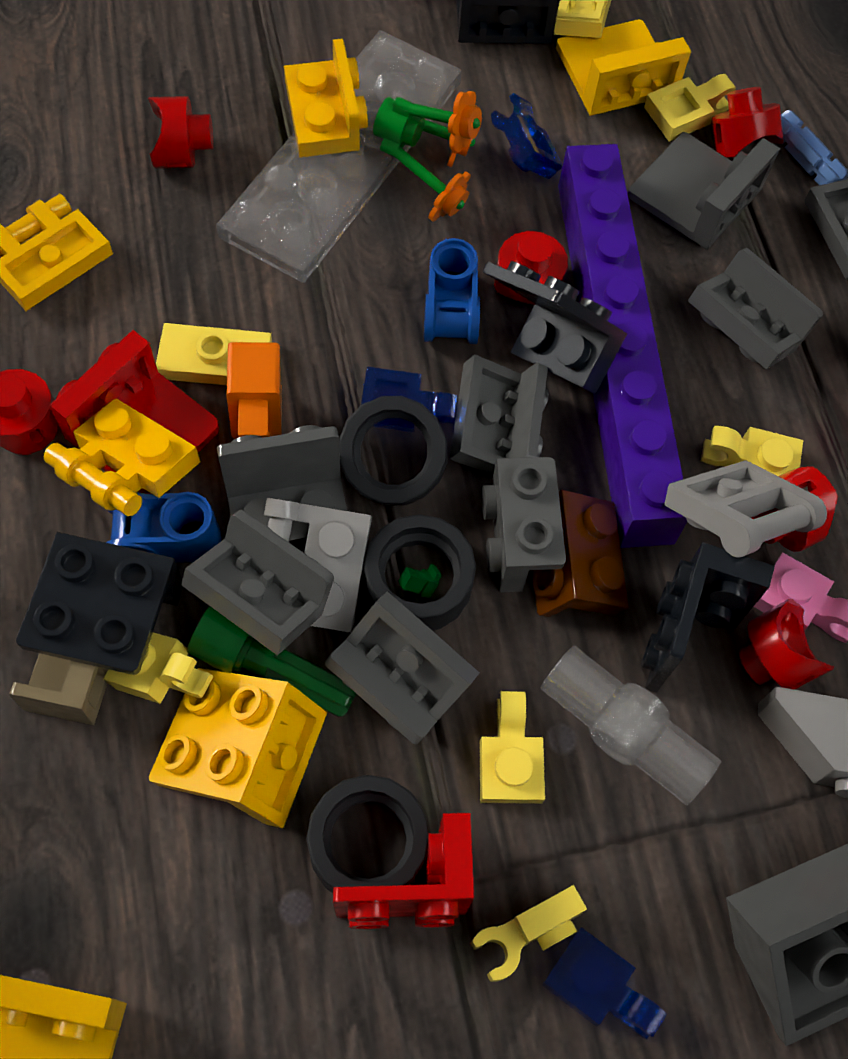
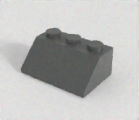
[726,844,848,1046]

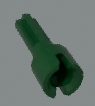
[187,606,356,717]

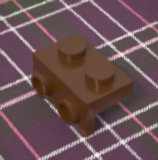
[533,490,629,617]

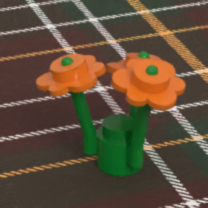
[373,91,482,222]

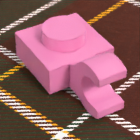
[754,552,848,643]

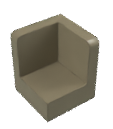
[9,653,109,725]

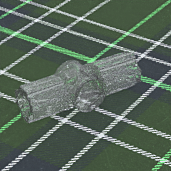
[540,645,722,806]

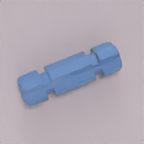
[781,110,848,186]

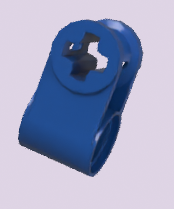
[424,238,480,344]
[106,492,222,563]

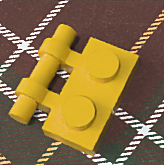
[0,193,113,311]
[43,398,200,516]

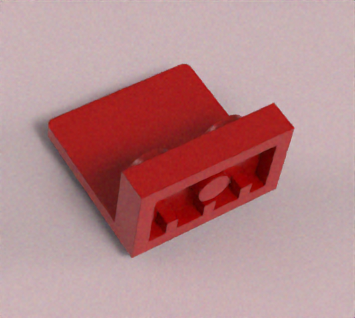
[333,813,474,929]

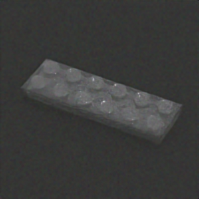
[216,30,462,283]

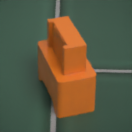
[226,342,282,439]

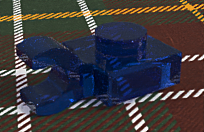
[491,93,563,179]
[361,367,458,432]
[542,927,667,1040]

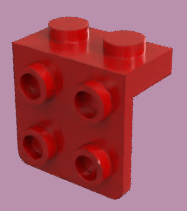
[49,330,219,494]

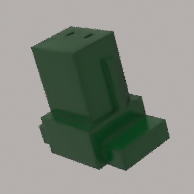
[398,564,442,603]

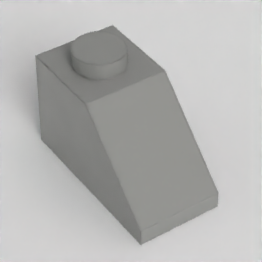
[758,687,848,798]

